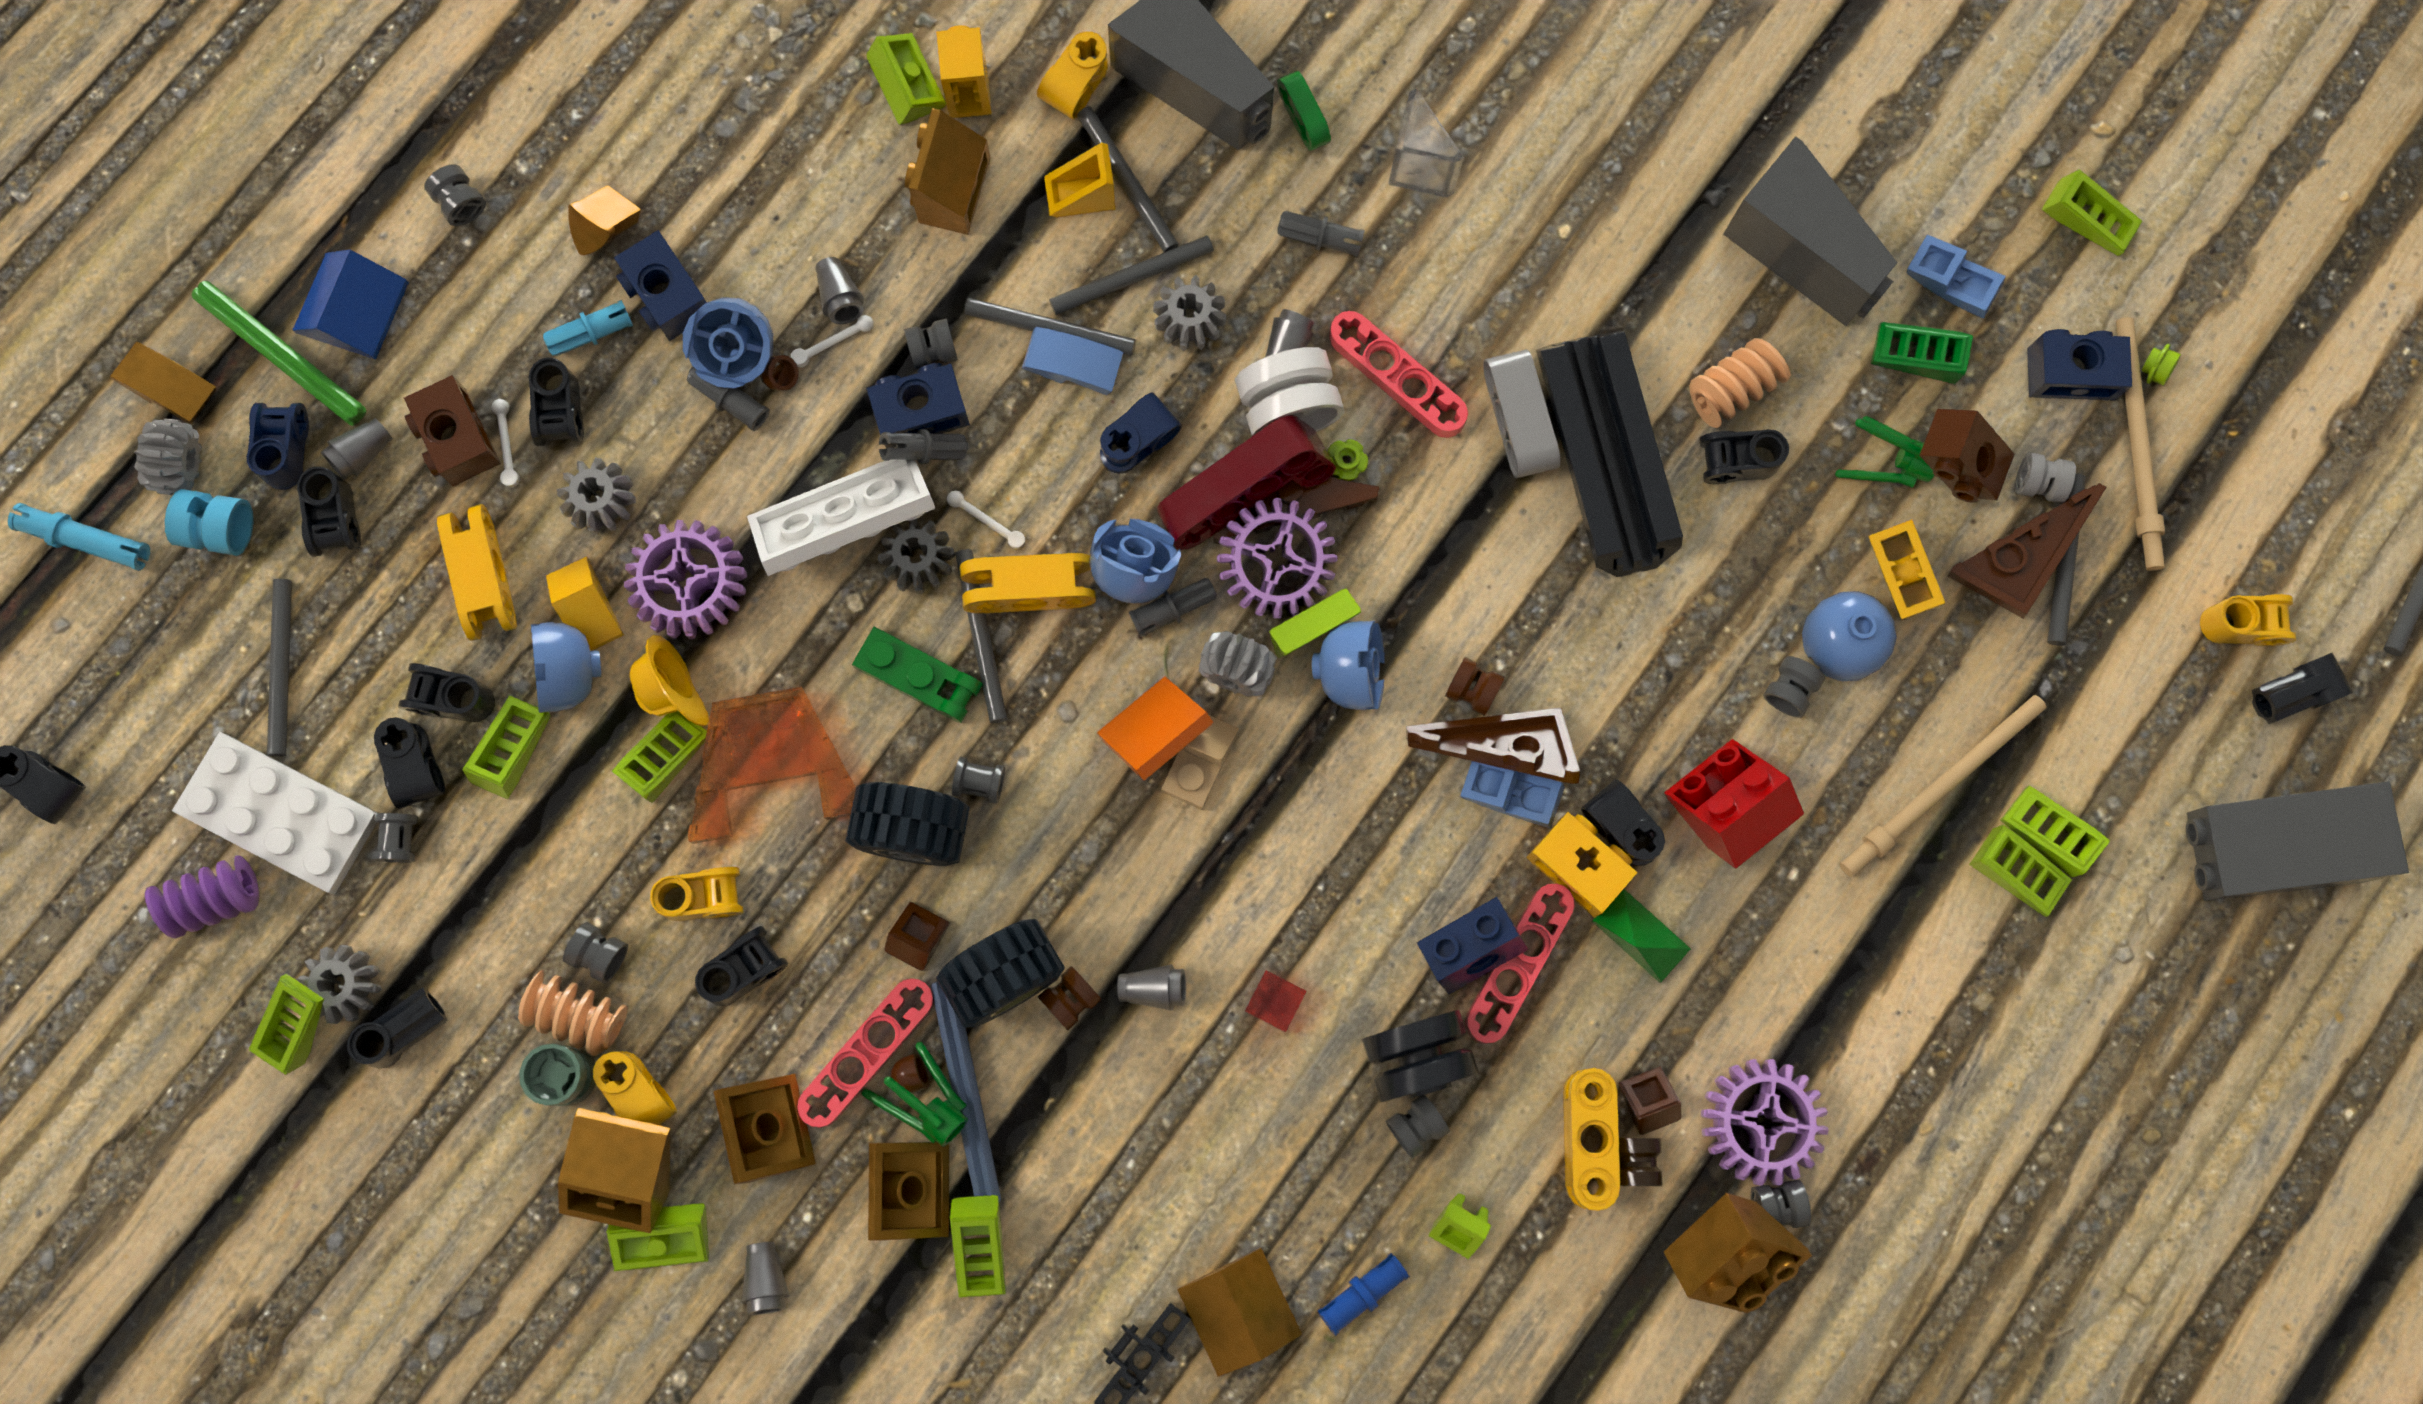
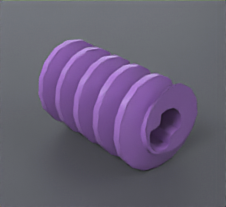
[145,855,259,939]

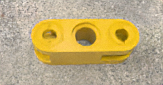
[437,504,517,641]
[960,553,1096,613]
[1563,1068,1620,1211]

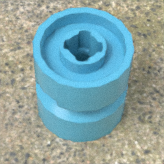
[165,489,253,556]

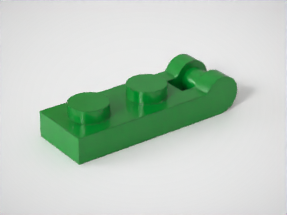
[852,626,983,723]

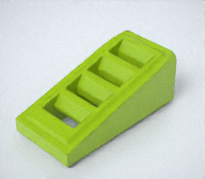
[2042,169,2142,256]
[462,695,551,799]
[612,711,712,803]
[2000,785,2110,878]
[1969,825,2072,917]
[249,974,324,1075]
[950,1195,1006,1298]

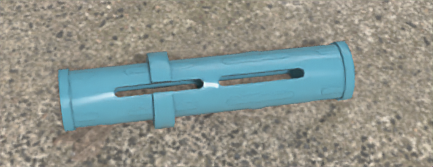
[8,503,150,571]

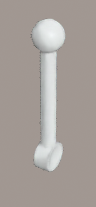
[791,315,874,368]
[492,399,520,488]
[947,490,1025,550]

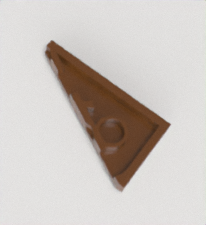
[1213,477,1379,544]
[1947,483,2107,619]
[1406,707,1580,784]

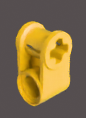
[1037,31,1108,120]
[2200,594,2296,646]
[650,867,744,921]
[593,1051,677,1125]

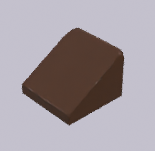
[884,901,950,971]
[1619,1066,1682,1135]

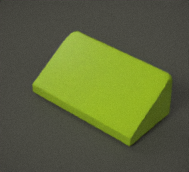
[866,33,946,125]
[1269,588,1361,658]
[606,1203,709,1271]

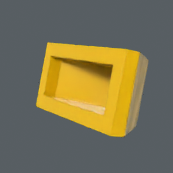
[1044,142,1116,217]
[546,557,624,651]

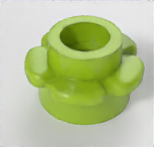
[2141,344,2181,386]
[1327,439,1368,481]

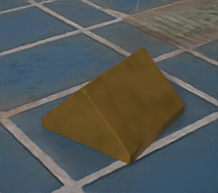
[713,1074,816,1184]
[868,1142,949,1241]
[1177,1247,1302,1377]

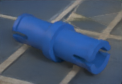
[1317,1253,1409,1336]

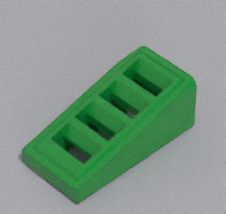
[1871,322,1973,384]

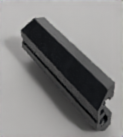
[1536,331,1683,577]

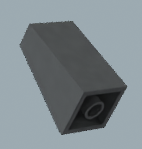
[1108,0,1274,150]
[1723,136,1897,326]
[2186,781,2409,901]

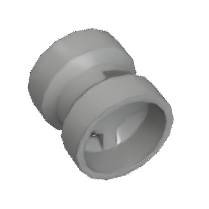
[2015,452,2076,504]

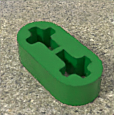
[1277,71,1331,151]

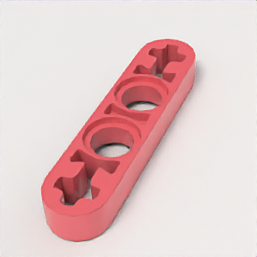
[1329,311,1468,438]
[1465,883,1574,1044]
[797,978,934,1128]

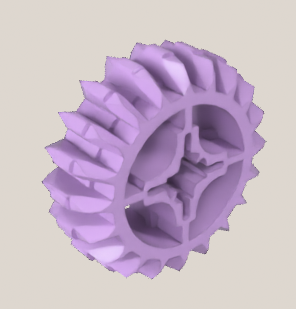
[1217,498,1337,619]
[624,519,747,639]
[1700,1059,1829,1186]

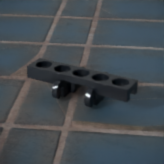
[1094,1302,1191,1404]

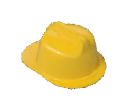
[629,635,709,726]

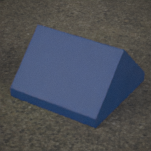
[292,249,409,360]

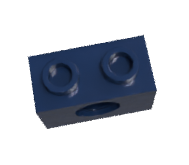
[614,230,707,341]
[2027,329,2132,401]
[866,363,970,449]
[1416,897,1529,994]

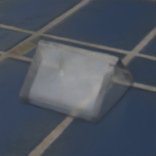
[1388,88,1464,198]

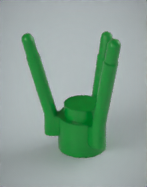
[1835,416,1934,488]
[861,1042,968,1147]

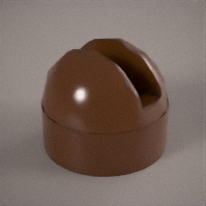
[760,355,799,390]
[891,1053,929,1093]

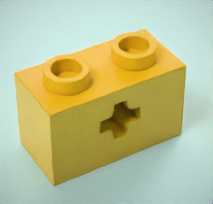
[936,25,992,118]
[1868,519,1945,621]
[1526,812,1638,918]

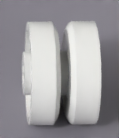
[1235,347,1344,436]

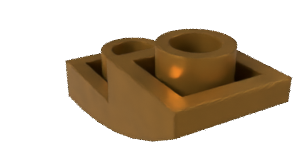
[110,341,216,424]

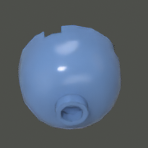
[683,297,774,388]
[1090,519,1181,603]
[1802,591,1897,682]
[1312,621,1385,710]
[531,622,601,713]

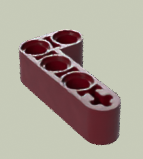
[1157,415,1336,550]

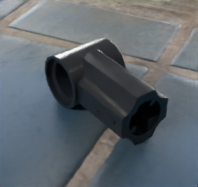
[2252,652,2354,724]
[347,987,448,1069]

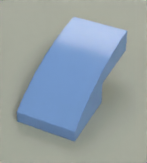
[1906,235,2006,319]
[1022,327,1123,395]
[1460,761,1565,829]

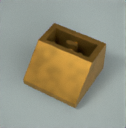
[905,108,991,235]
[558,1108,670,1234]
[1664,1193,1812,1313]

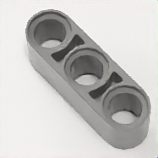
[1483,349,1560,478]

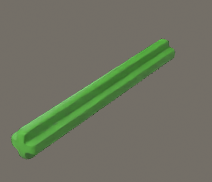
[192,281,366,426]

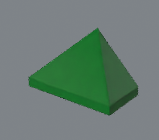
[1592,889,1691,983]

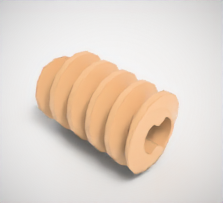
[1689,338,1791,428]
[518,970,628,1056]

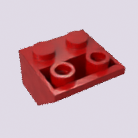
[1664,739,1804,869]

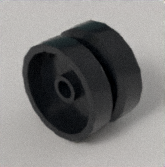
[1362,1010,1479,1102]

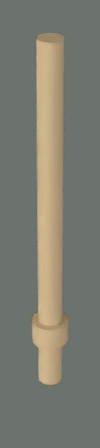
[2116,317,2165,571]
[1839,695,2046,877]

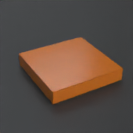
[1097,676,1214,781]

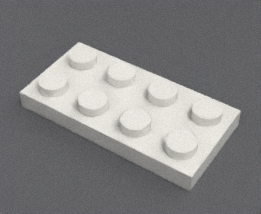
[747,460,935,576]
[172,732,378,895]

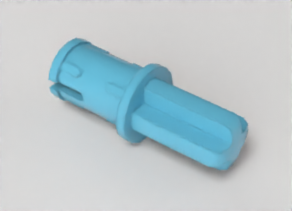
[543,300,633,356]

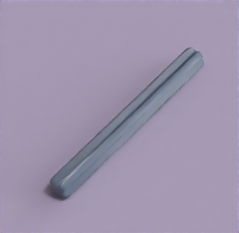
[931,981,1001,1203]

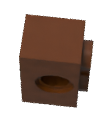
[404,375,501,486]
[1919,409,2015,503]

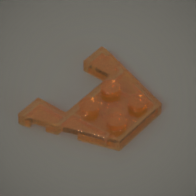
[688,686,856,844]

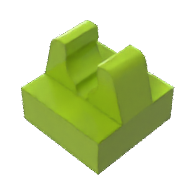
[1428,1193,1491,1259]

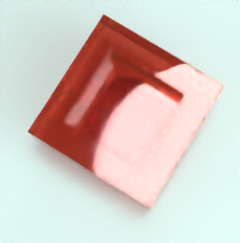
[1245,970,1307,1033]

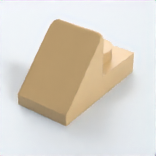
[1161,715,1239,810]

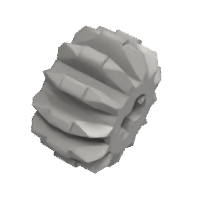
[1153,275,1226,352]
[134,418,202,495]
[556,457,636,535]
[1198,631,1277,697]
[296,945,382,1024]

